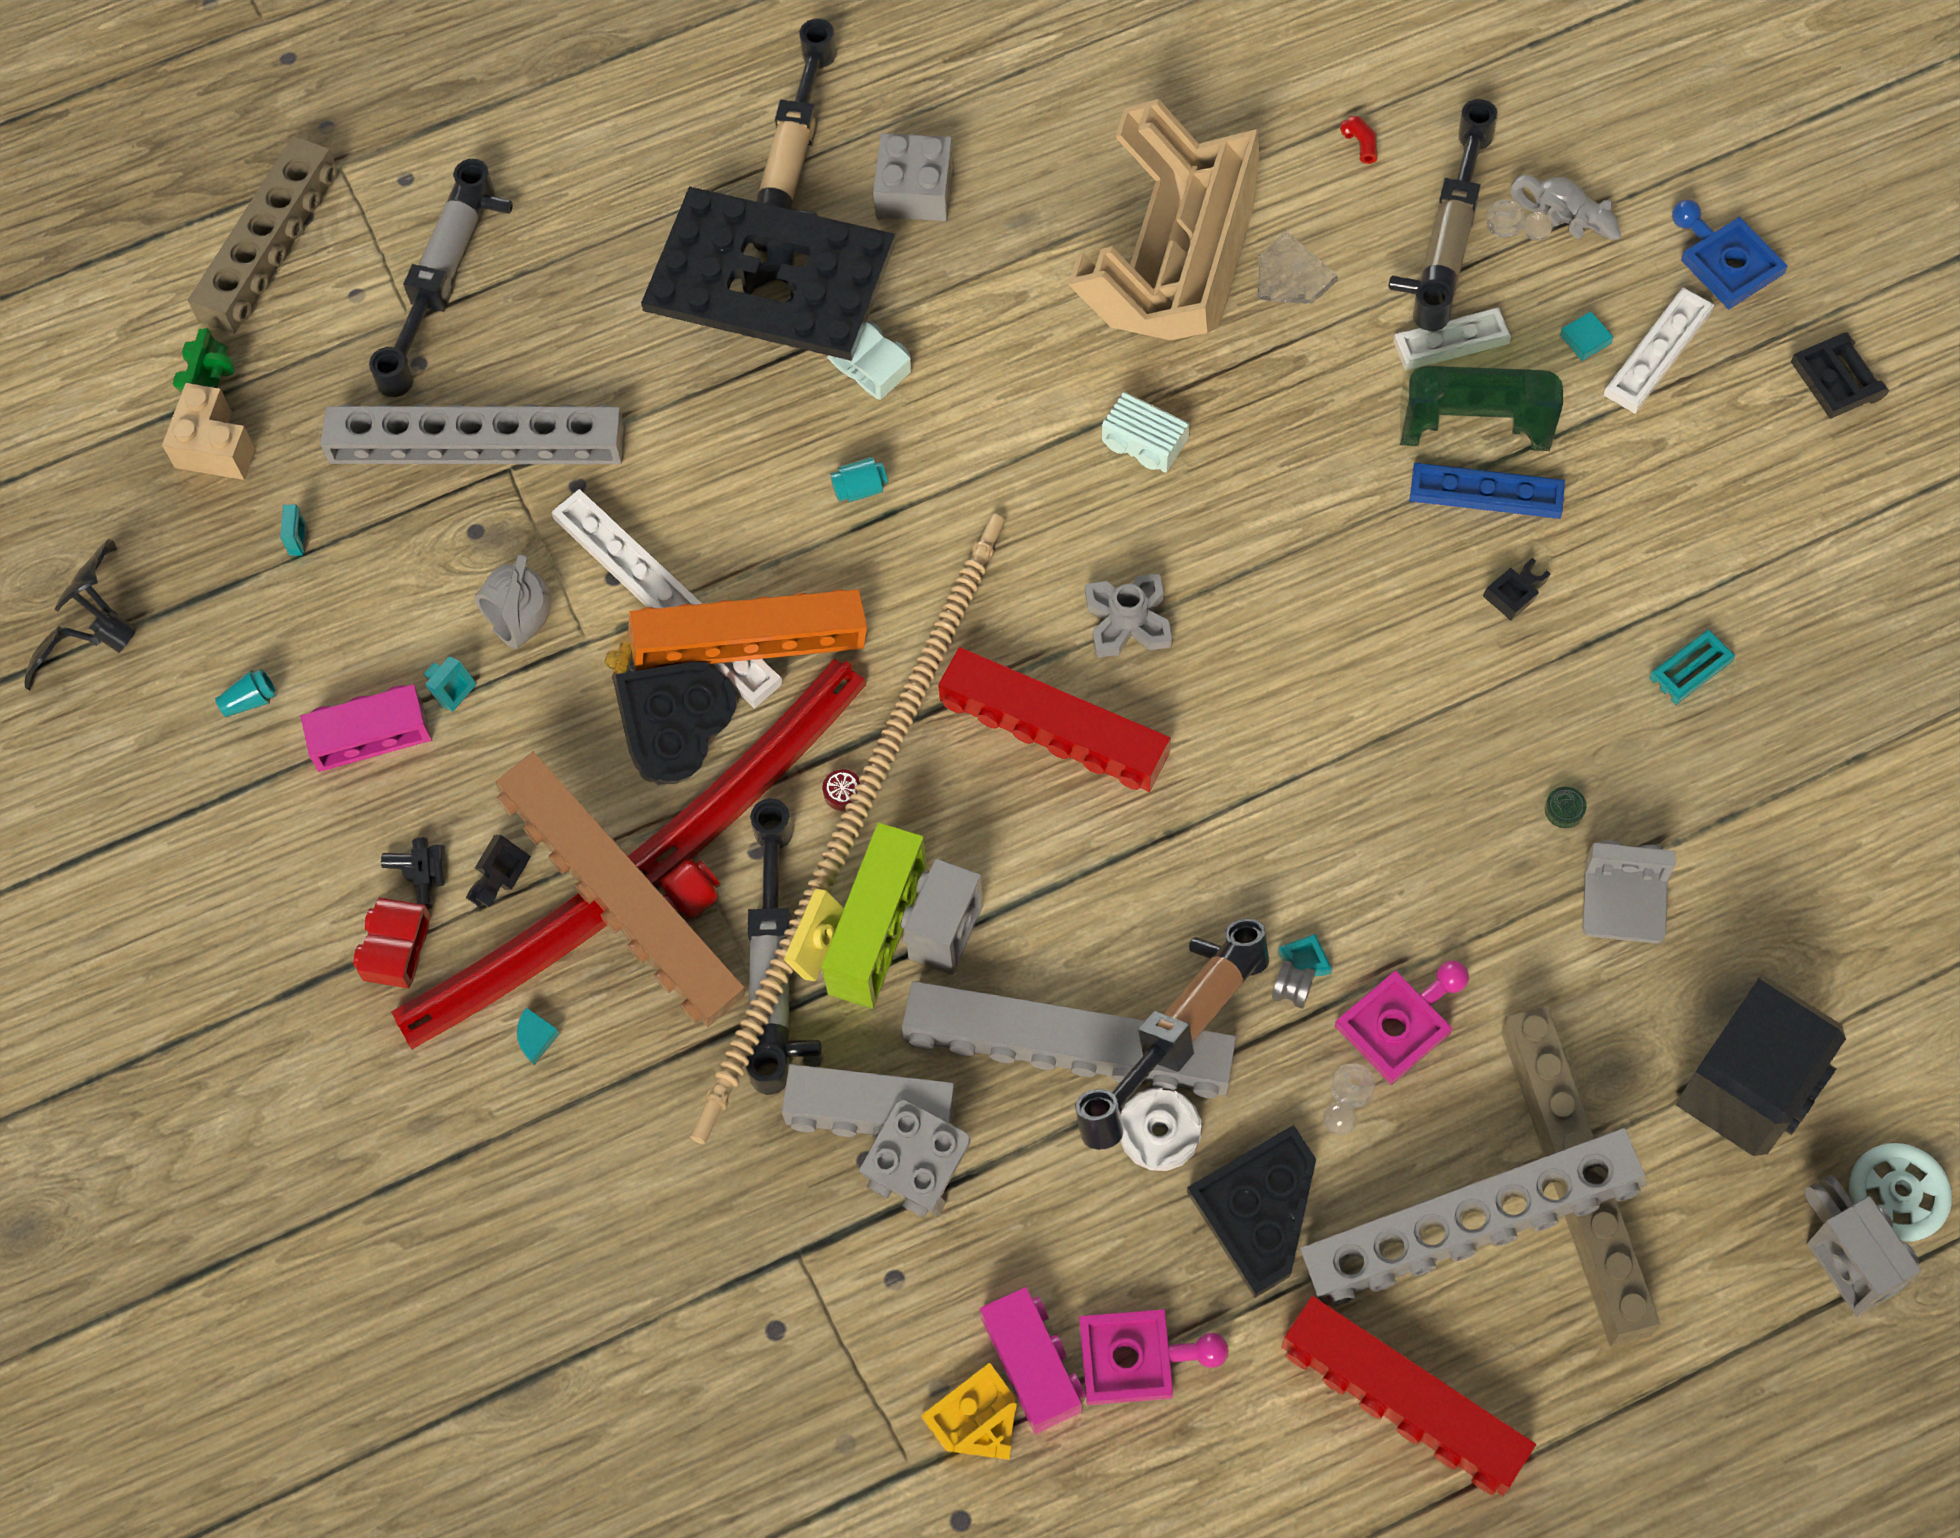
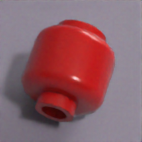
[661,860,721,919]

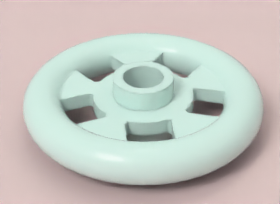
[1849,1143,1952,1242]

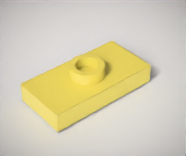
[784,889,844,981]

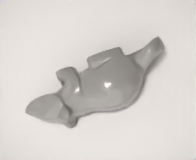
[1510,175,1621,240]

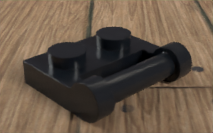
[1791,332,1889,419]

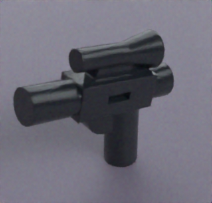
[381,837,445,910]

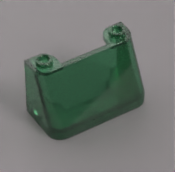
[1400,366,1563,451]

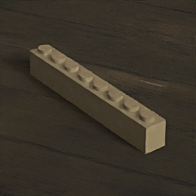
[1501,1006,1660,1347]

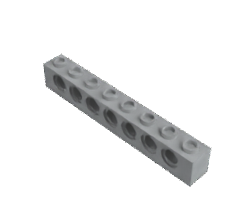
[320,404,625,464]
[1300,1128,1646,1306]

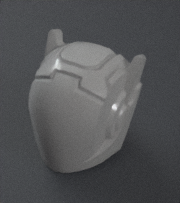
[475,554,552,649]

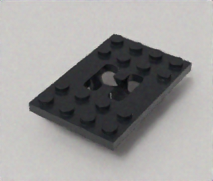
[641,186,896,361]

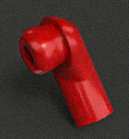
[1340,116,1377,164]

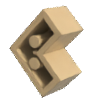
[162,383,255,480]

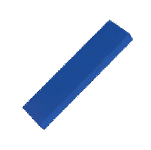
[1409,462,1565,519]

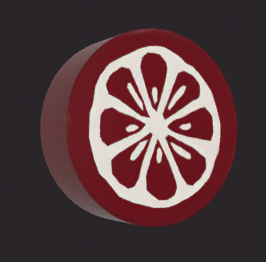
[822,769,860,811]

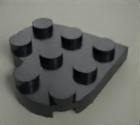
[612,662,737,784]

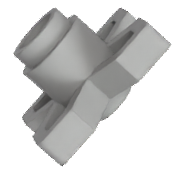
[1085,574,1172,658]

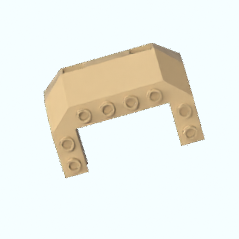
[1068,99,1259,340]

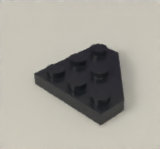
[1187,1125,1316,1298]

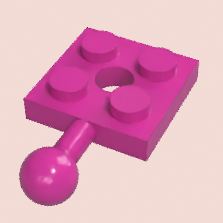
[1334,960,1469,1085]
[1079,1309,1229,1405]

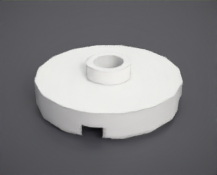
[1120,1088,1201,1171]

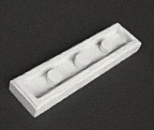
[1604,287,1714,414]

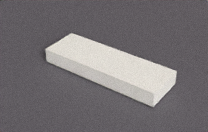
[1393,307,1511,371]

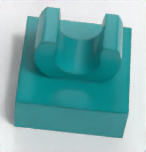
[423,656,477,712]

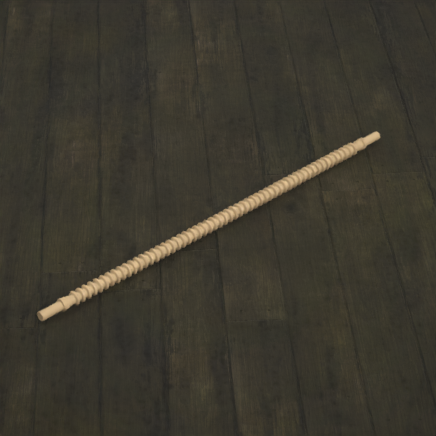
[690,514,1005,1144]

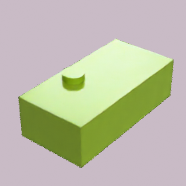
[821,822,928,1009]

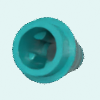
[215,669,277,718]

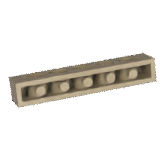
[188,136,338,334]

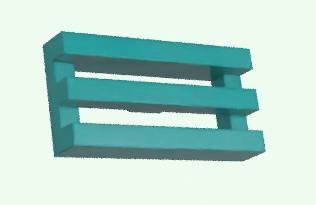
[1649,629,1736,705]

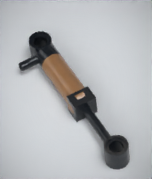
[1075,918,1269,1150]

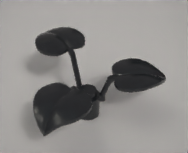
[24,539,137,691]

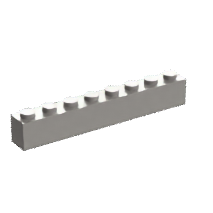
[902,981,1236,1098]

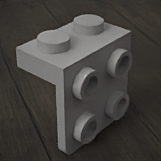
[1582,840,1675,944]
[859,1100,970,1218]

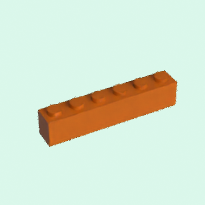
[628,589,867,671]

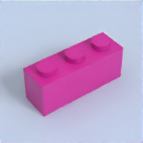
[300,684,432,772]
[979,1287,1086,1435]

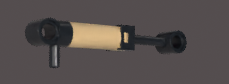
[753,18,836,252]

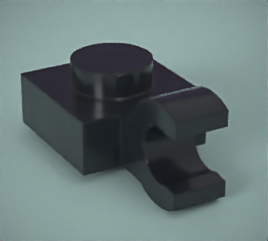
[466,835,531,907]

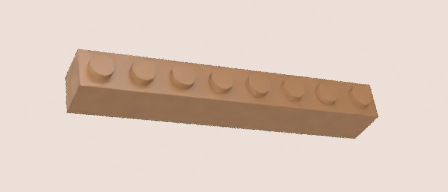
[496,751,745,1027]

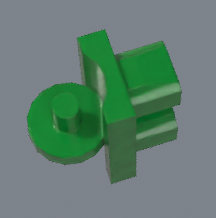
[173,328,236,393]

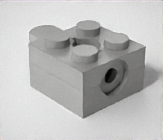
[1805,1175,1921,1317]

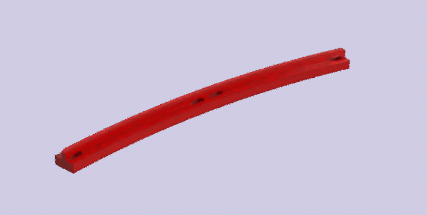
[391,659,866,1049]

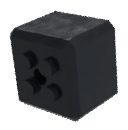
[1676,974,1846,1156]

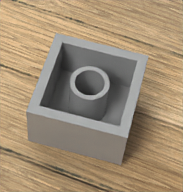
[873,133,953,221]
[901,858,984,975]

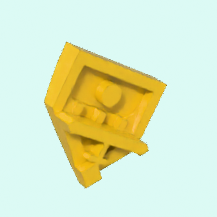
[920,1363,1017,1460]

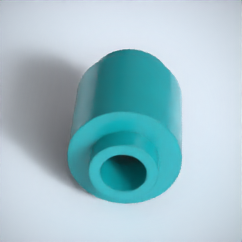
[830,457,888,503]

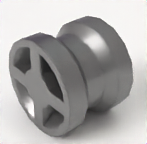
[1272,960,1315,1009]

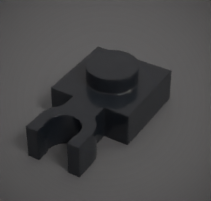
[1483,558,1551,621]

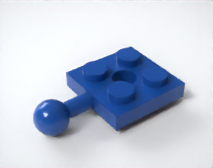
[1672,199,1788,310]

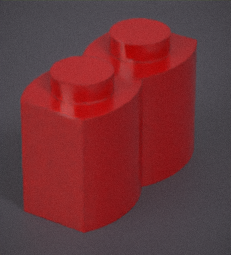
[353,897,431,989]

